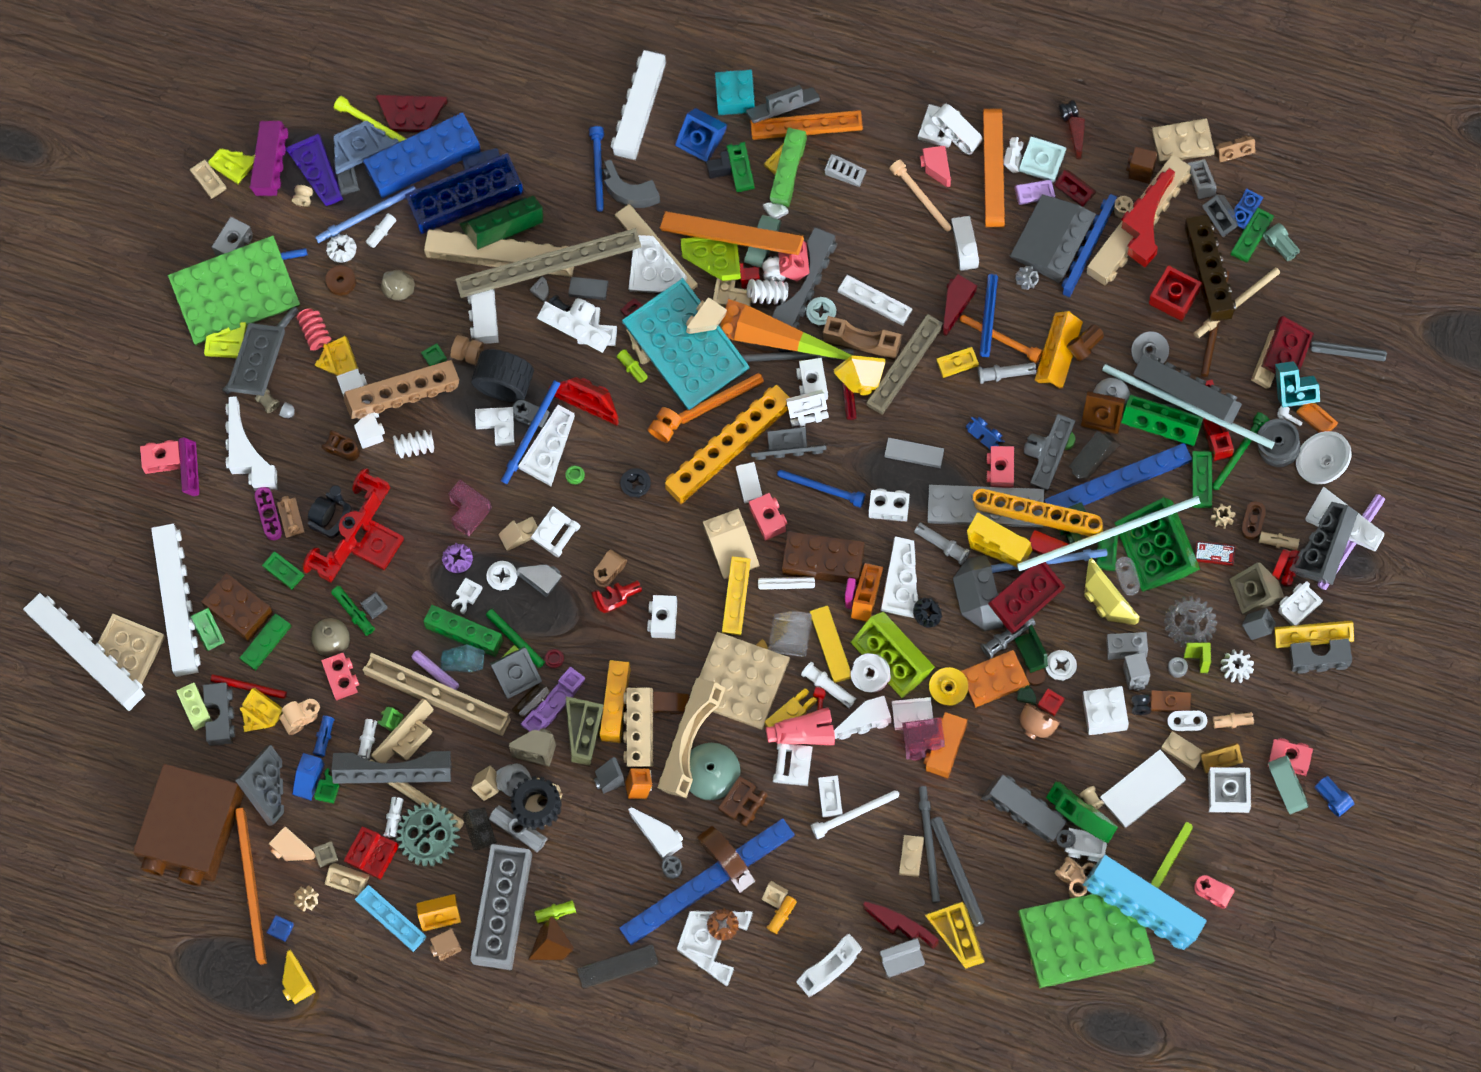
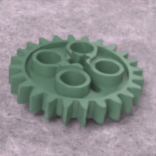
[396,802,460,867]

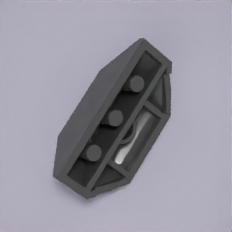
[953,555,1003,632]

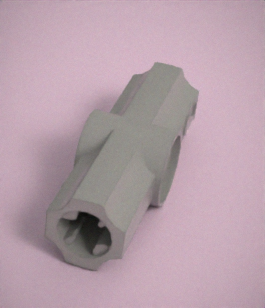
[489,805,547,852]

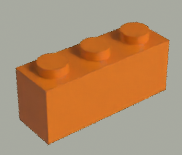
[924,712,967,778]

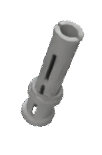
[978,362,1036,384]
[914,522,970,565]

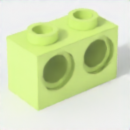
[176,683,212,730]

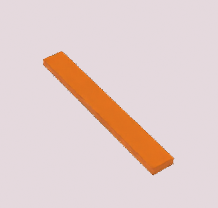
[660,212,804,255]
[235,808,267,965]

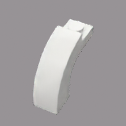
[797,934,862,997]

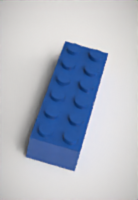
[363,112,481,199]

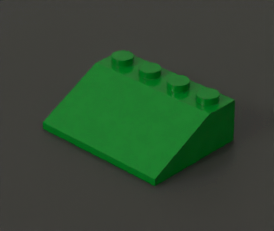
[1114,497,1200,592]

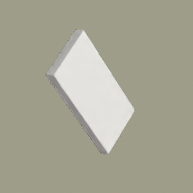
[1100,750,1186,828]

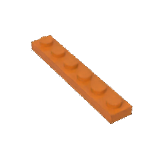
[751,110,863,140]

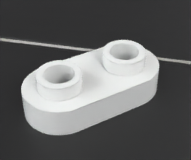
[1167,711,1207,731]

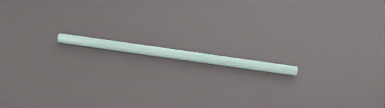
[1102,364,1275,449]
[1017,496,1200,571]

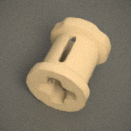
[1079,786,1104,809]

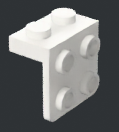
[1065,828,1107,862]

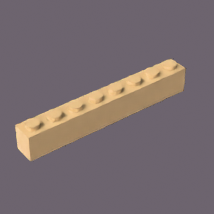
[1087,155,1191,285]
[424,229,574,277]

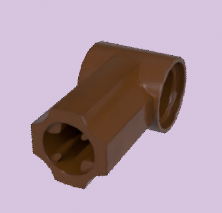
[1067,325,1104,361]

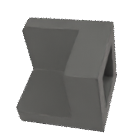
[1242,608,1276,640]

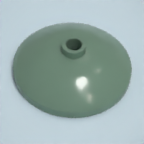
[689,743,740,800]

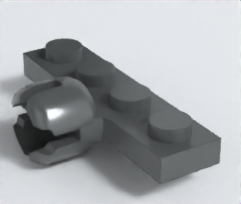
[1024,414,1076,491]

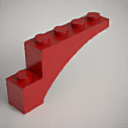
[1121,167,1175,267]

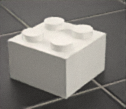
[1082,686,1128,735]
[1208,768,1251,812]

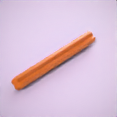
[678,373,764,424]

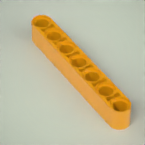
[973,489,1103,536]

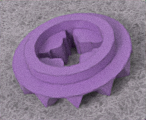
[442,543,473,573]

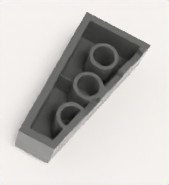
[1289,502,1358,585]

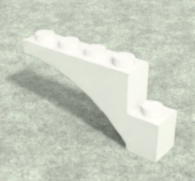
[226,397,277,491]

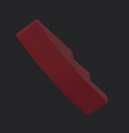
[863,902,939,949]

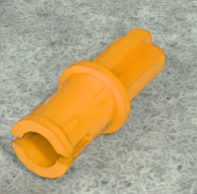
[766,896,797,935]

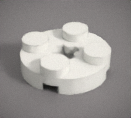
[851,654,891,692]

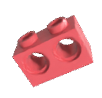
[778,241,809,282]
[321,653,359,701]

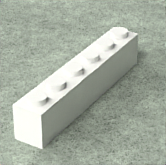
[611,50,666,160]

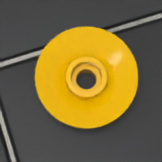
[929,667,968,705]

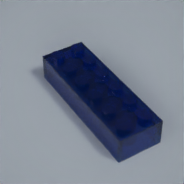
[405,153,524,234]

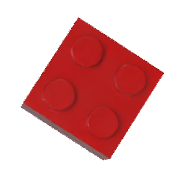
[1149,265,1202,321]

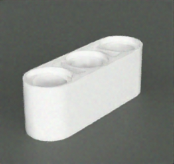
[932,104,983,154]

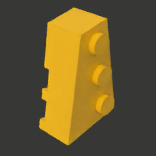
[925,902,985,968]

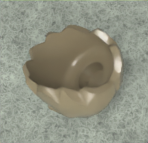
[381,270,415,300]

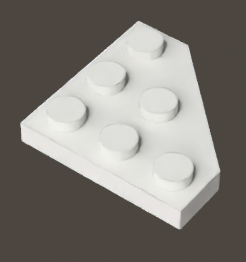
[629,235,687,293]

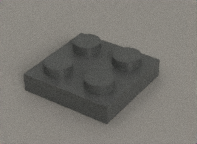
[490,646,542,699]

